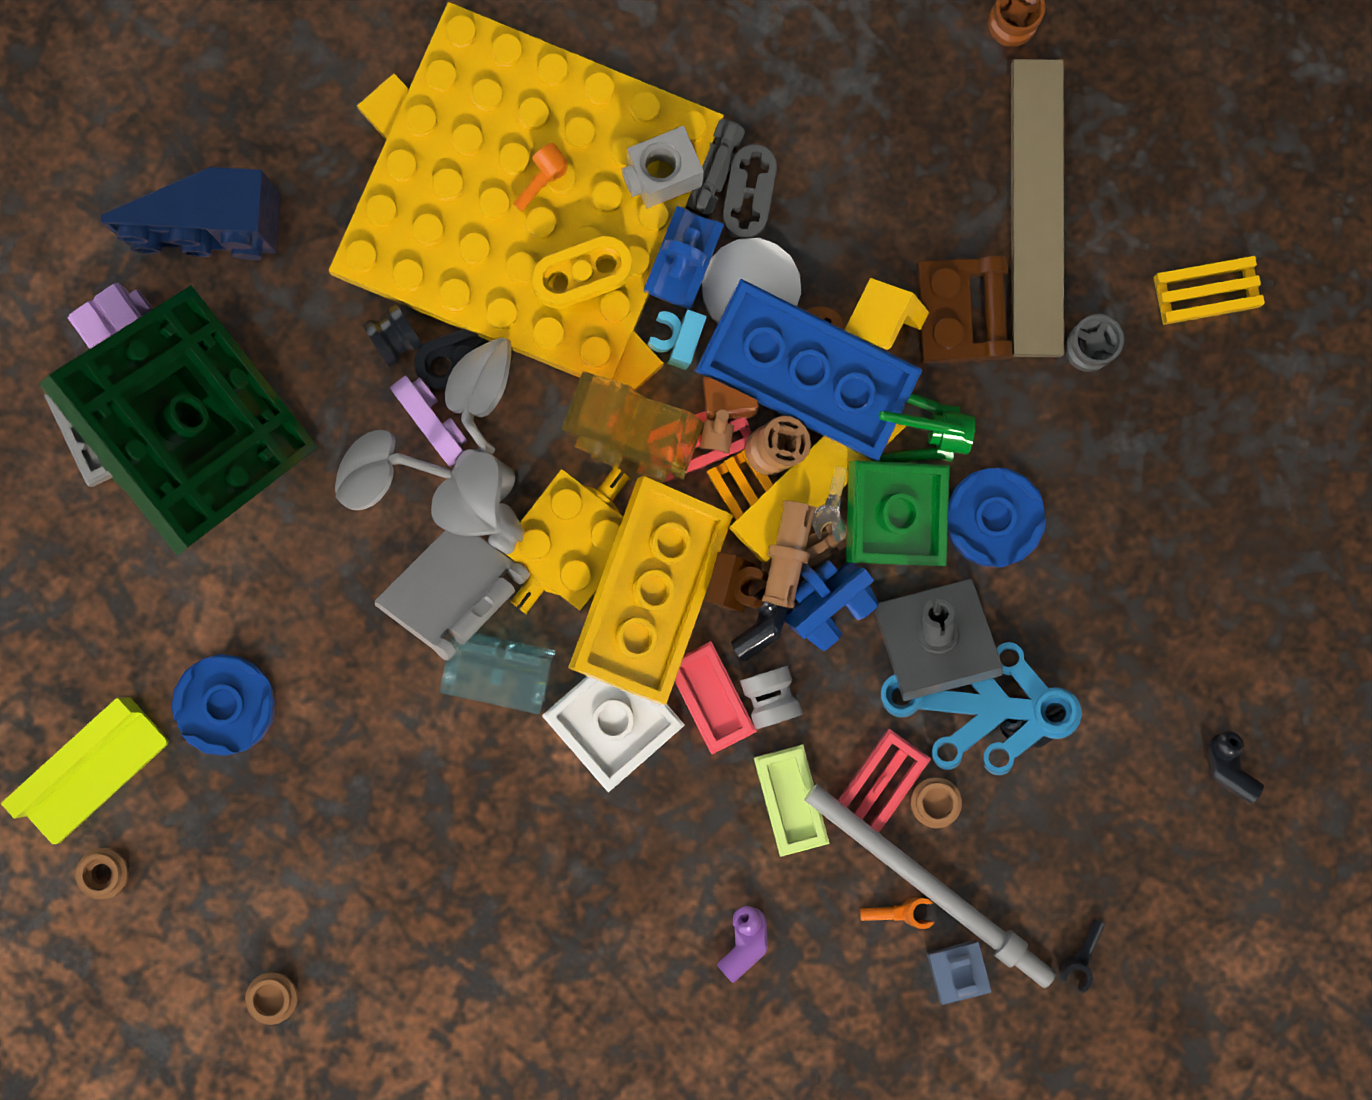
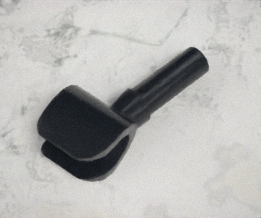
[1059,919,1105,993]

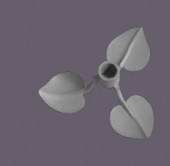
[335,338,515,536]

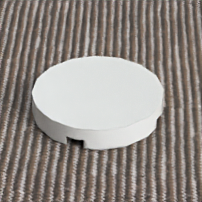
[702,238,801,324]

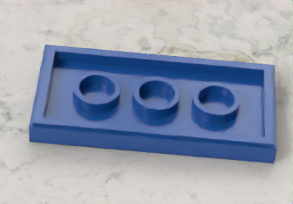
[694,279,922,461]

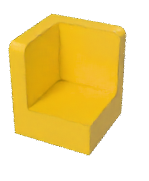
[844,278,929,350]

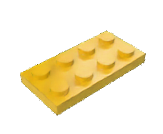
[568,476,733,705]

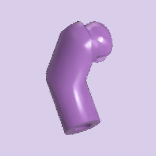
[717,906,768,983]

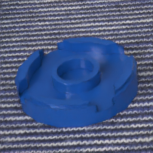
[947,468,1046,568]
[171,654,276,756]

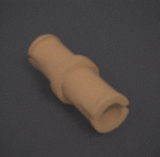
[762,501,816,608]

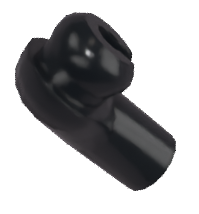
[731,587,788,662]

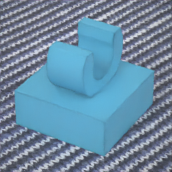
[648,310,707,370]

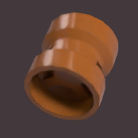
[988,0,1045,47]

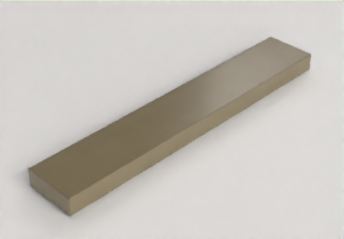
[1011,59,1064,358]

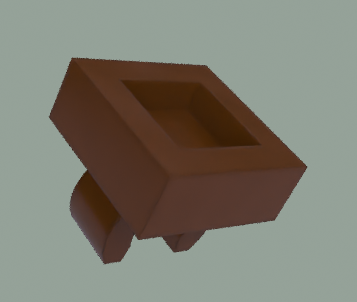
[705,552,769,613]

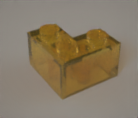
[561,371,704,483]

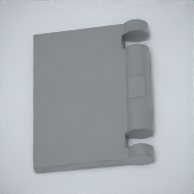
[375,530,530,661]

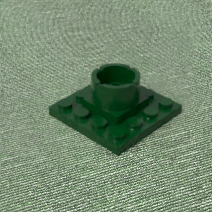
[39,285,318,556]

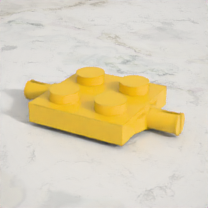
[506,466,631,615]

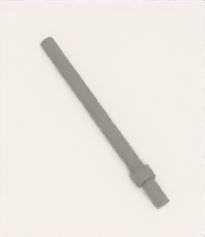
[804,784,1056,988]

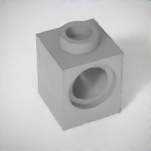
[621,126,704,209]

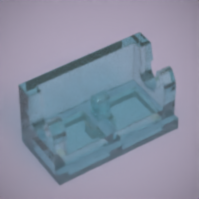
[439,633,556,714]

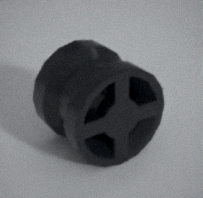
[362,304,423,367]

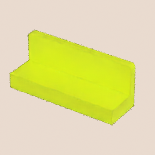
[0,697,169,844]

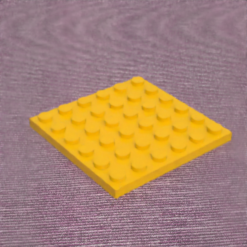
[329,2,724,390]

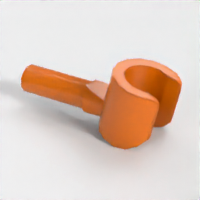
[513,143,568,212]
[860,896,934,929]

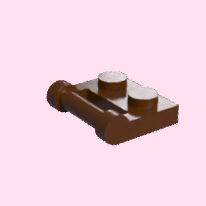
[916,256,1013,363]

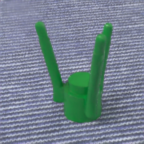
[877,393,976,462]

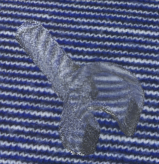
[812,467,847,542]

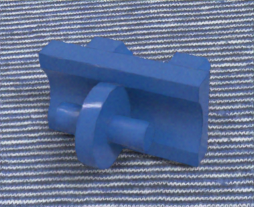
[644,206,724,310]
[785,560,879,651]

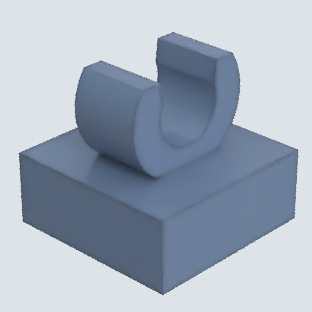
[927,940,992,1005]

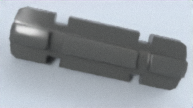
[686,119,745,216]

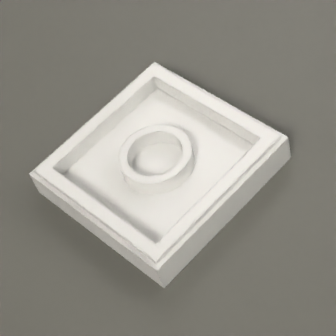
[542,676,685,792]

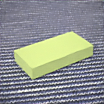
[753,744,830,857]

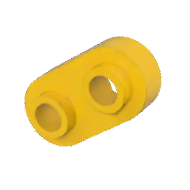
[532,236,632,308]

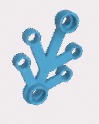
[881,642,1082,775]

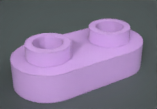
[389,375,468,468]

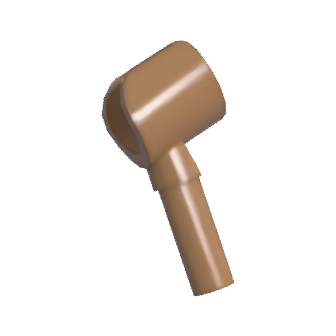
[699,409,734,454]

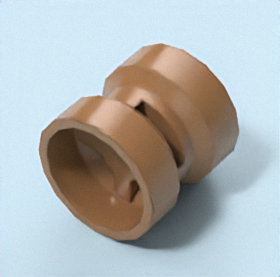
[745,416,811,475]

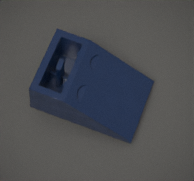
[101,167,281,260]

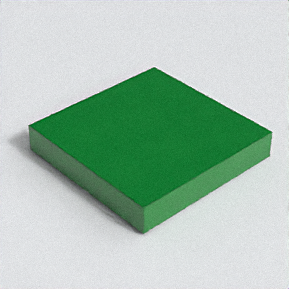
[846,460,950,566]

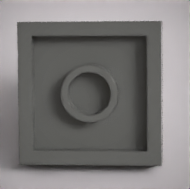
[875,579,1003,701]

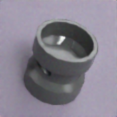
[1064,314,1124,372]

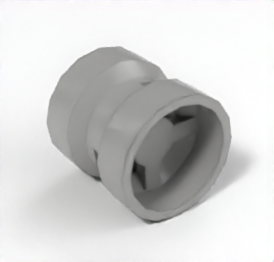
[740,666,803,729]

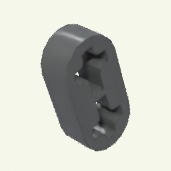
[723,144,777,240]

